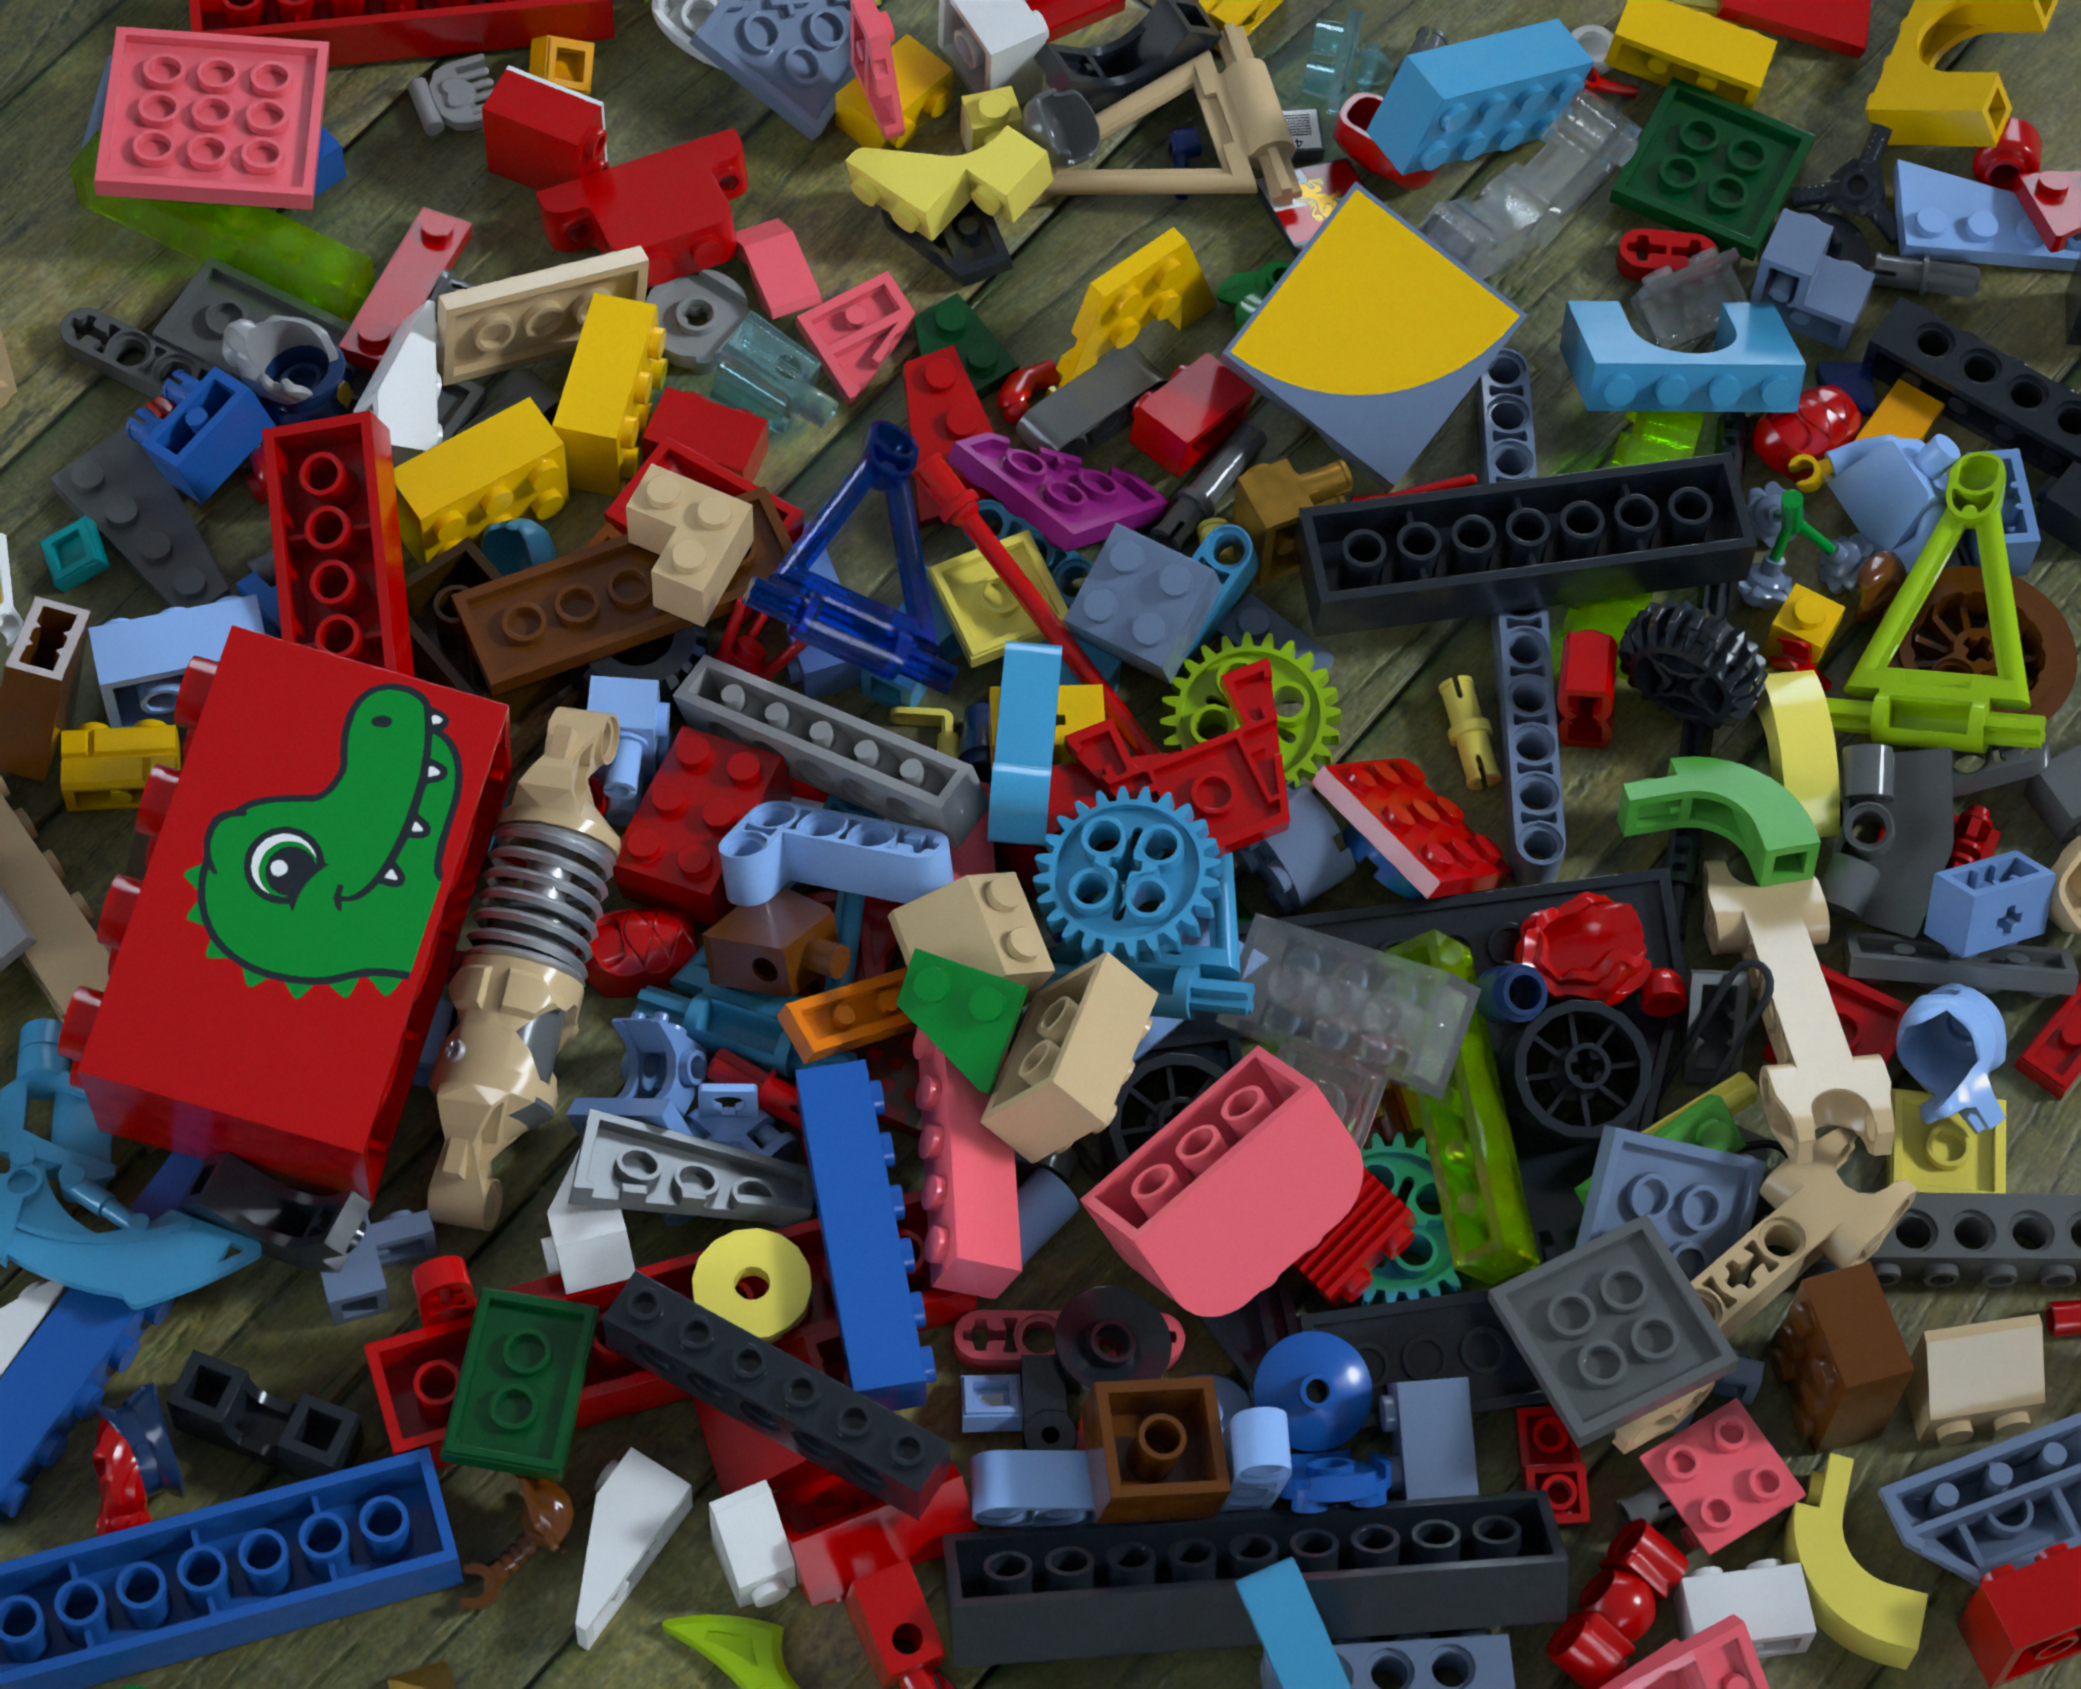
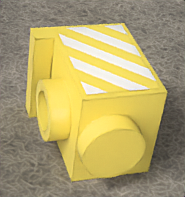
[960,85,1023,153]

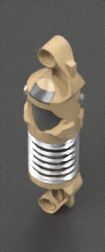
[427,706,621,1231]

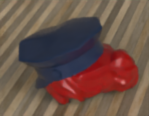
[92,1383,185,1536]

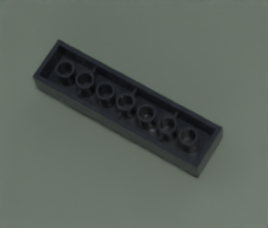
[1294,452,1757,637]

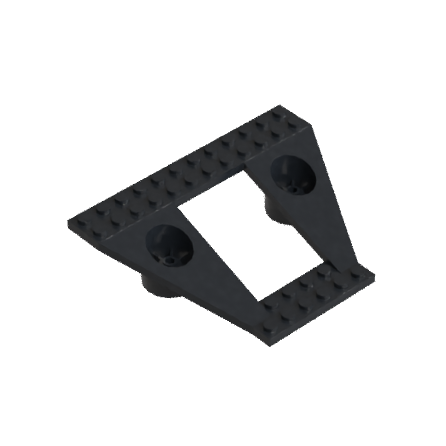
[1008,867,1687,1429]

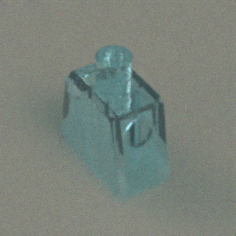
[710,310,839,434]

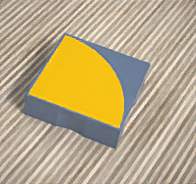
[1219,181,1528,493]

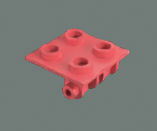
[1639,1398,1807,1556]

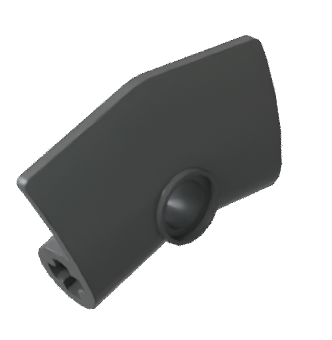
[1820,744,1954,939]

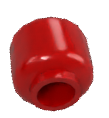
[1973,117,2042,193]

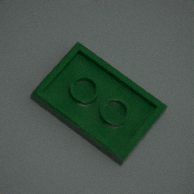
[440,1286,600,1482]

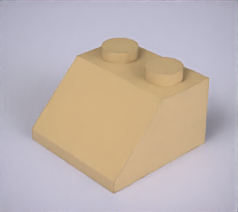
[888,872,1055,1007]
[1905,1314,2046,1445]

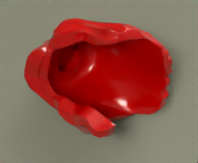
[1514,891,1652,1006]

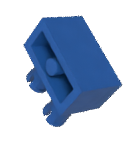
[125,366,276,505]

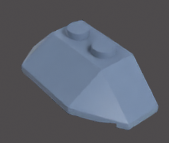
[1877,1412,2081,1587]

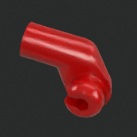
[996,359,1060,423]

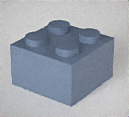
[1064,523,1223,684]

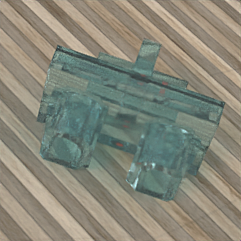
[1302,9,1391,115]

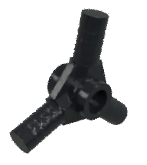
[1791,123,1898,245]

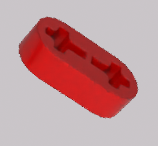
[1615,228,1719,287]

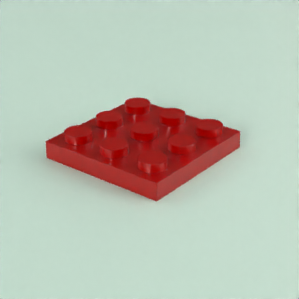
[1310,758,1514,899]

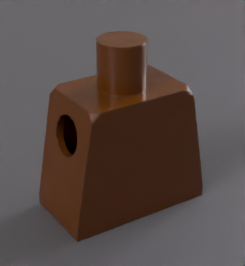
[702,887,851,997]

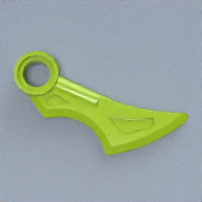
[662,1615,801,1689]

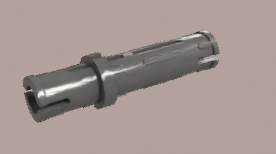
[1150,420,1267,552]

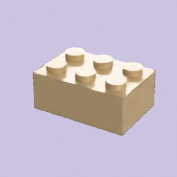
[980,951,1159,1164]

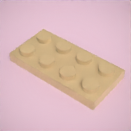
[436,245,649,386]

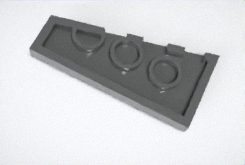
[50,417,231,609]
[568,1109,814,1225]

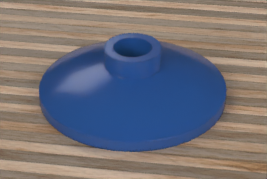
[1253,1331,1372,1452]

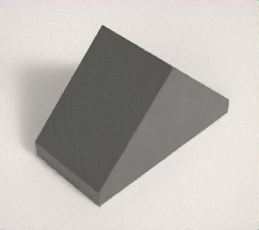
[1679,970,1750,1083]

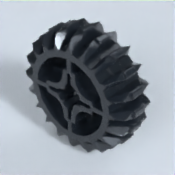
[1618,599,1768,730]

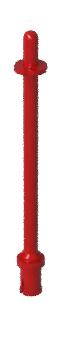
[912,452,1177,756]

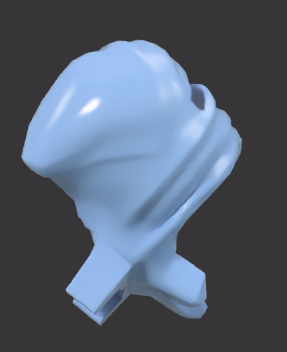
[1896,983,2007,1134]

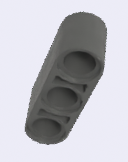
[1016,344,1168,458]

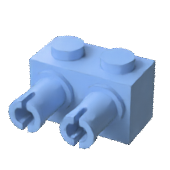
[587,675,672,827]

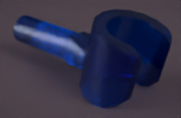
[1168,126,1202,200]

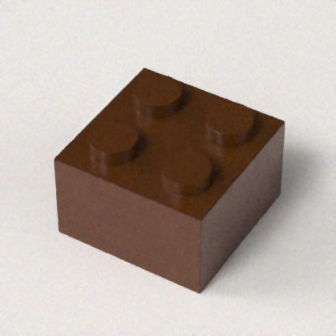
[1080,1376,1231,1524]

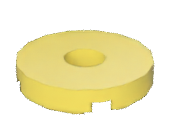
[692,1228,812,1344]

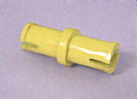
[1438,675,1502,790]

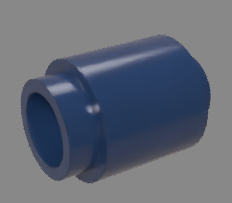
[1473,964,1548,1024]

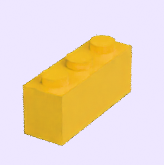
[1604,0,1778,109]

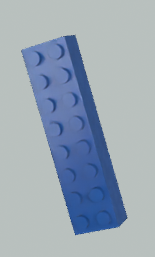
[0,1447,464,1689]

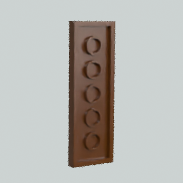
[451,486,807,697]

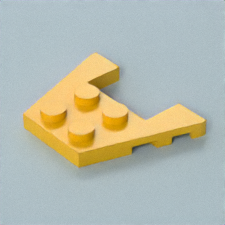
[1045,227,1216,398]

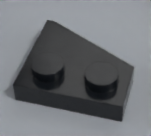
[881,199,1013,287]

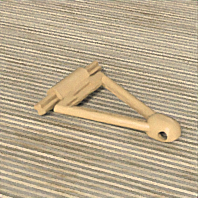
[1028,22,1303,208]

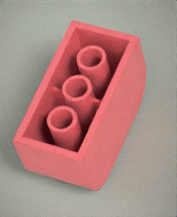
[1080,1045,1364,1317]

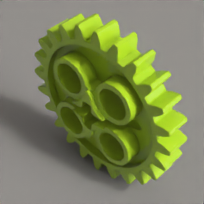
[1160,632,1342,789]

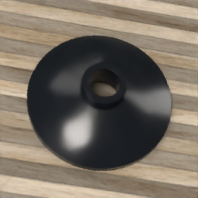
[1053,1286,1172,1392]

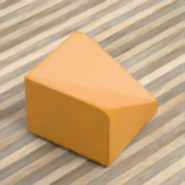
[529,35,595,96]

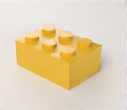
[552,292,668,497]
[394,397,570,567]

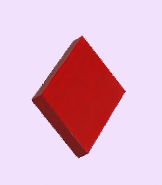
[1716,0,1871,59]

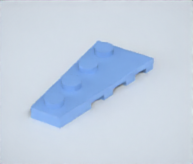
[1891,159,2081,271]

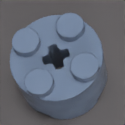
[1233,780,1356,916]

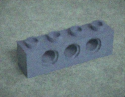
[1259,1628,1515,1689]

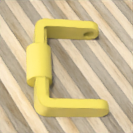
[890,706,959,759]

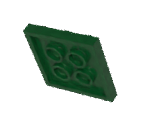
[1609,77,1816,261]

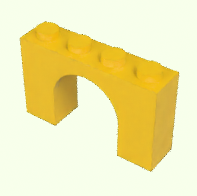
[1866,0,2058,147]

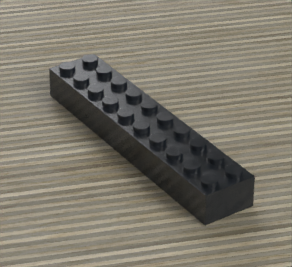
[942,1490,1569,1668]

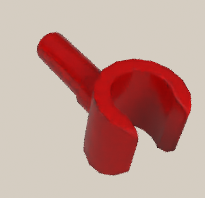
[1572,66,1638,103]
[1769,636,1832,692]

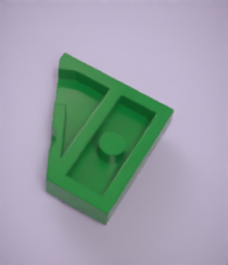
[896,948,1029,1095]

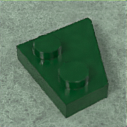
[914,292,1019,401]

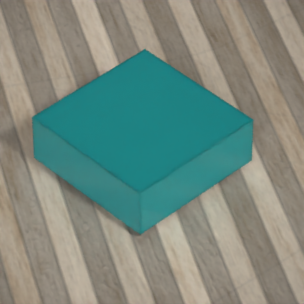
[40,516,110,593]

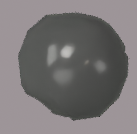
[1022,88,1100,169]

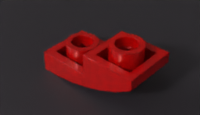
[1513,1406,1590,1525]

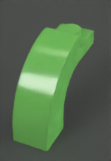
[1617,756,1821,887]

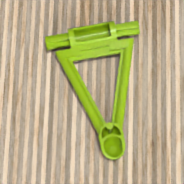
[1826,451,2046,753]

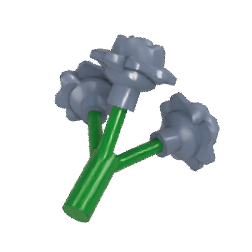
[1737,481,1877,610]

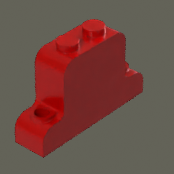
[535,128,749,288]

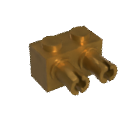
[1231,458,1353,586]

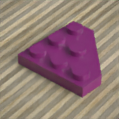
[947,432,1171,552]

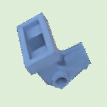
[566,1012,707,1140]

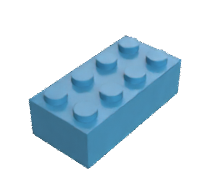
[1366,19,1595,175]

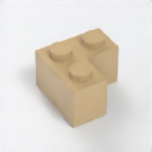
[626,463,754,627]

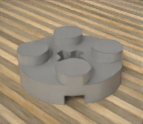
[645,269,751,375]

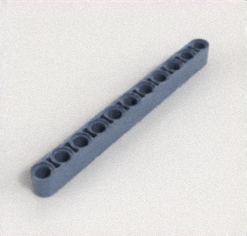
[1475,348,1566,887]

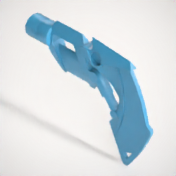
[0,1018,262,1310]

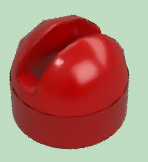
[1639,968,1687,1017]

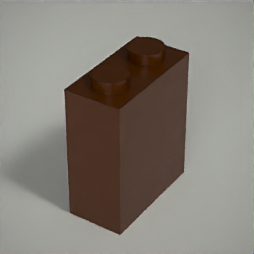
[0,596,91,782]

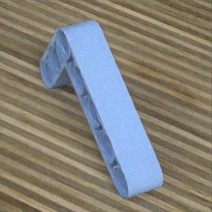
[969,1407,1292,1527]

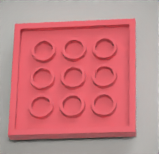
[94,26,329,210]

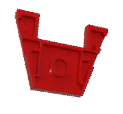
[1064,658,1290,858]

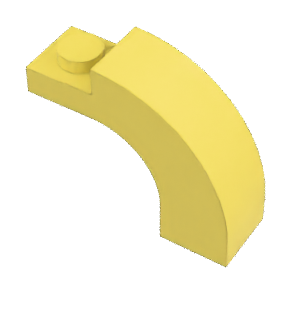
[1754,667,1840,838]
[1784,1453,1928,1670]

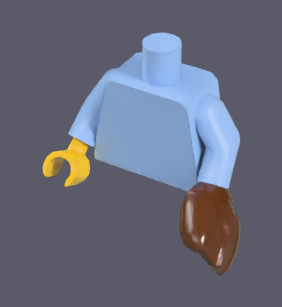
[1788,434,1961,624]

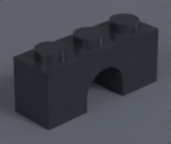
[166,1349,365,1480]

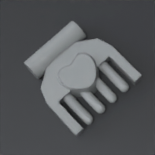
[407,53,494,136]

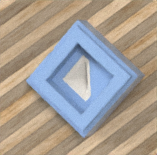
[960,1374,1023,1433]

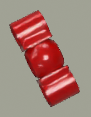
[1546,1518,1688,1689]

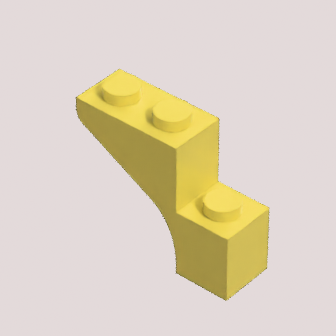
[845,125,1054,241]

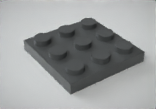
[1488,1214,1739,1448]

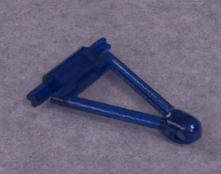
[741,420,958,694]

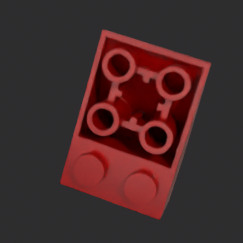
[691,1325,849,1497]

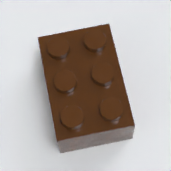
[1770,1261,1915,1455]

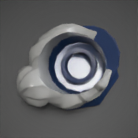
[222,315,354,427]

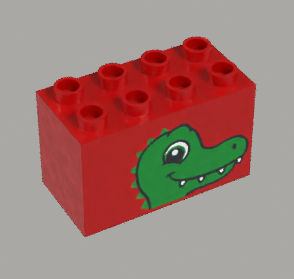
[58,625,512,1209]

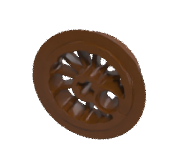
[1881,566,2077,721]

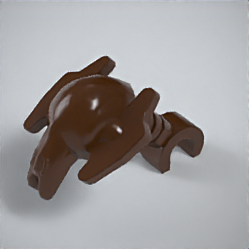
[460,1474,574,1610]

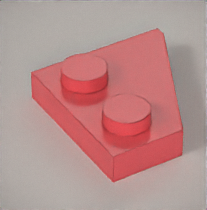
[850,0,905,140]
[795,271,915,407]

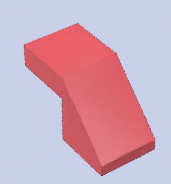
[735,218,823,319]

